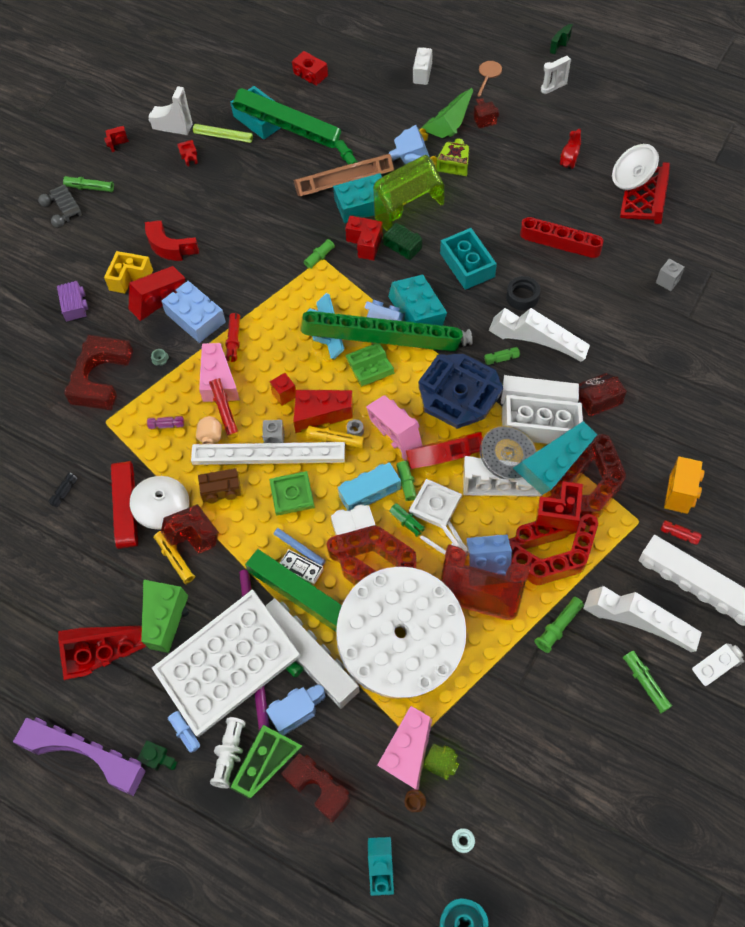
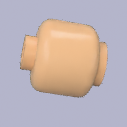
[196,416,222,444]

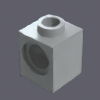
[656,259,684,291]
[262,420,284,443]

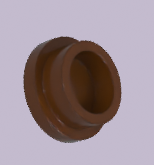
[404,789,426,812]

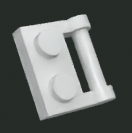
[541,56,571,94]

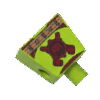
[437,139,469,176]

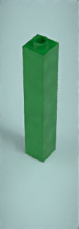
[245,549,342,632]

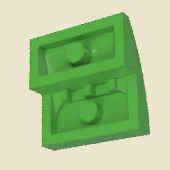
[346,343,395,387]

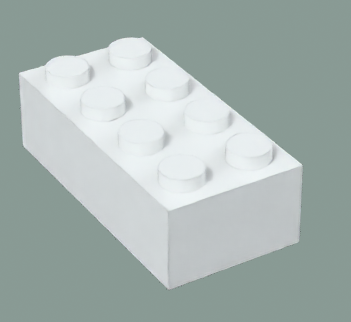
[502,395,583,444]

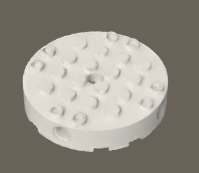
[336,567,466,699]

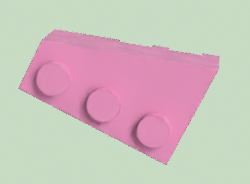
[199,343,240,402]
[366,395,423,461]
[377,706,432,790]

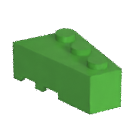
[142,580,188,653]
[230,725,302,798]

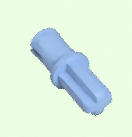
[168,711,200,753]

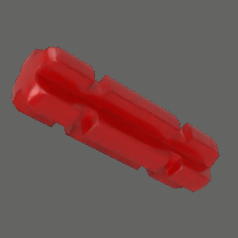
[661,520,701,545]

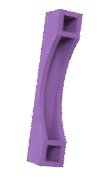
[13,717,146,796]

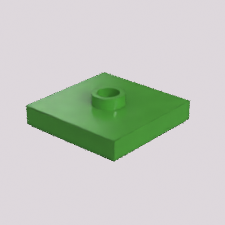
[269,471,315,516]

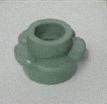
[151,349,169,365]

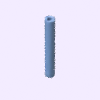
[274,528,326,566]

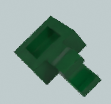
[137,741,178,771]

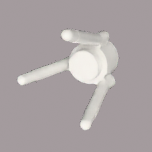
[420,521,468,562]

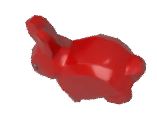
[560,128,581,169]

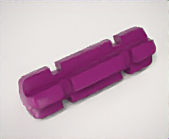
[147,416,184,429]

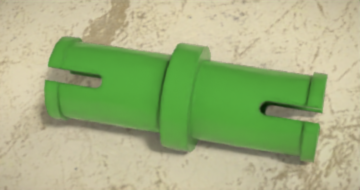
[304,239,335,268]
[396,461,417,501]

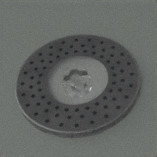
[480,426,537,481]

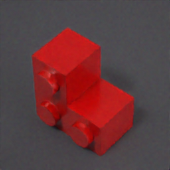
[345,216,383,261]
[535,481,583,531]

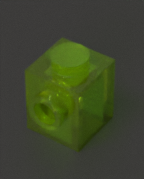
[424,743,459,780]

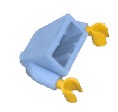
[389,125,437,170]

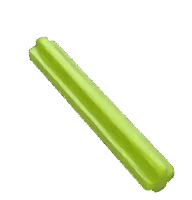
[193,124,253,143]

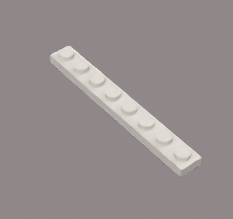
[191,442,345,465]

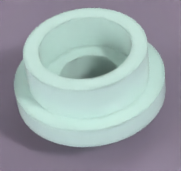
[452,829,475,853]

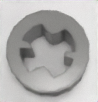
[461,329,473,347]
[346,419,364,436]

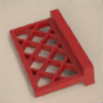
[620,163,670,224]

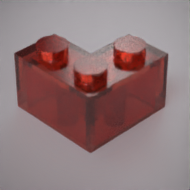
[161,504,219,554]

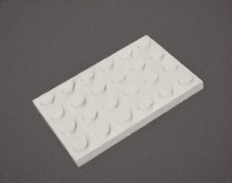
[152,590,301,737]

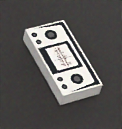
[280,549,324,586]

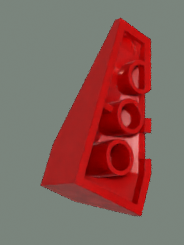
[58,626,146,680]

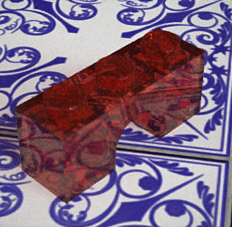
[281,753,350,823]

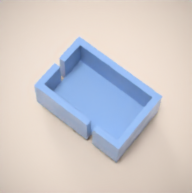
[161,281,226,343]

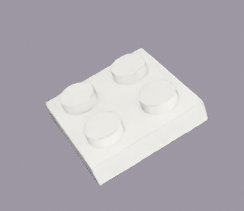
[409,479,462,528]

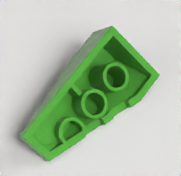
[421,88,473,138]

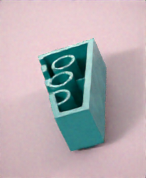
[513,421,597,495]

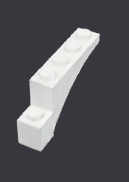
[489,308,590,362]
[583,586,702,652]

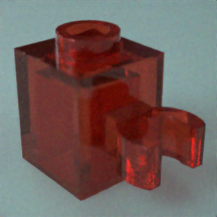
[473,98,499,129]

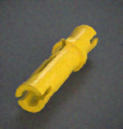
[306,426,365,449]
[153,530,195,584]

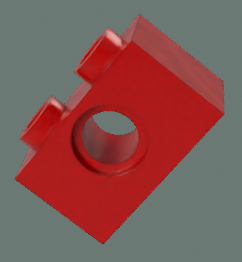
[292,51,328,86]

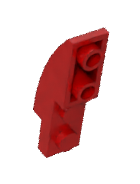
[406,432,483,469]

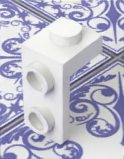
[692,644,745,686]

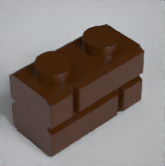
[198,468,242,503]

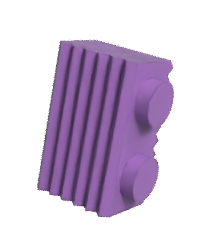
[57,281,88,321]

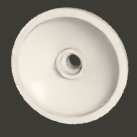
[612,144,659,190]
[130,476,189,529]

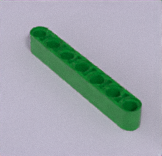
[232,88,341,148]

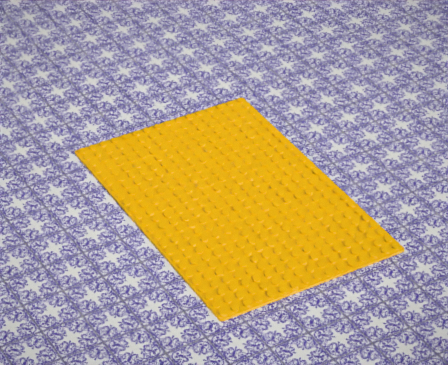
[106,259,639,727]

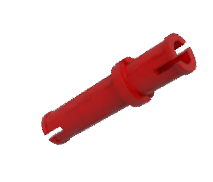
[225,313,241,362]
[209,378,239,435]

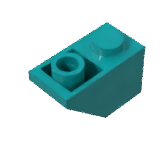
[368,837,394,896]

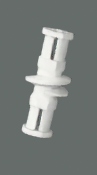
[210,717,245,788]

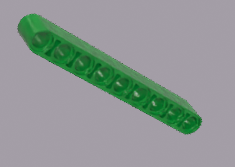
[300,311,463,351]

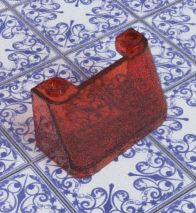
[440,544,530,620]

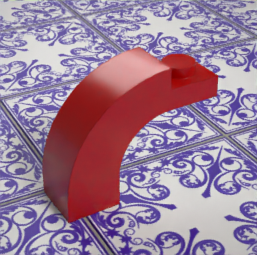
[145,220,199,261]

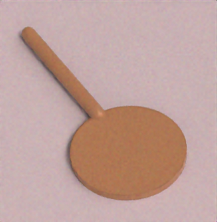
[478,61,502,97]

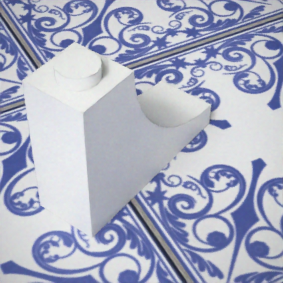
[149,86,192,135]

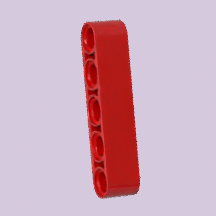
[520,217,604,258]
[111,461,138,549]

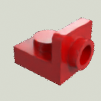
[104,126,129,152]

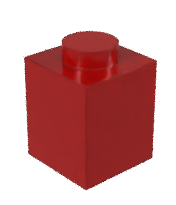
[269,373,296,406]

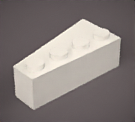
[463,456,542,497]

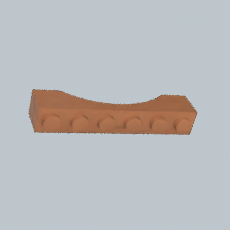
[294,154,394,196]

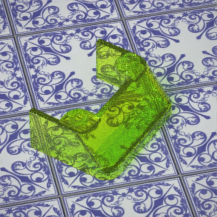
[373,155,444,231]

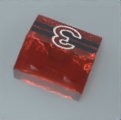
[578,373,627,416]

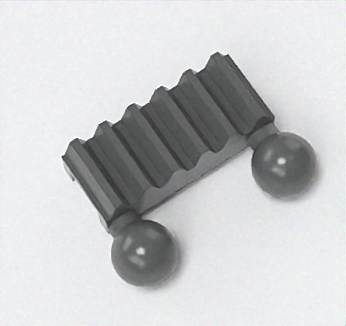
[38,184,82,228]

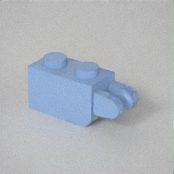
[266,684,326,736]

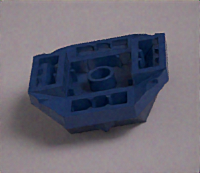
[418,354,503,429]

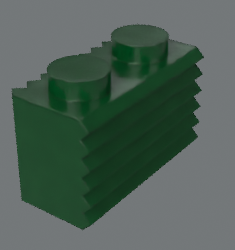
[383,222,422,260]

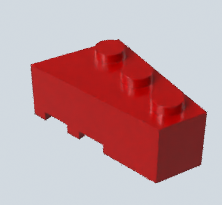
[128,266,185,321]
[293,390,353,433]

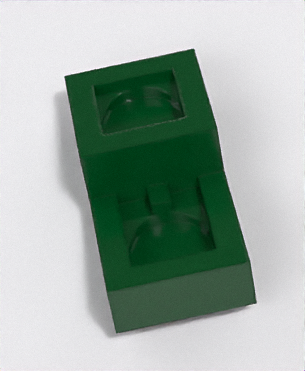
[550,24,573,54]

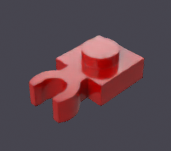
[177,140,198,166]

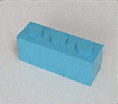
[338,462,401,511]

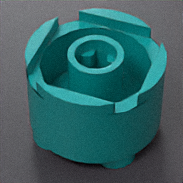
[439,898,488,927]

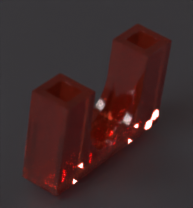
[65,335,133,410]

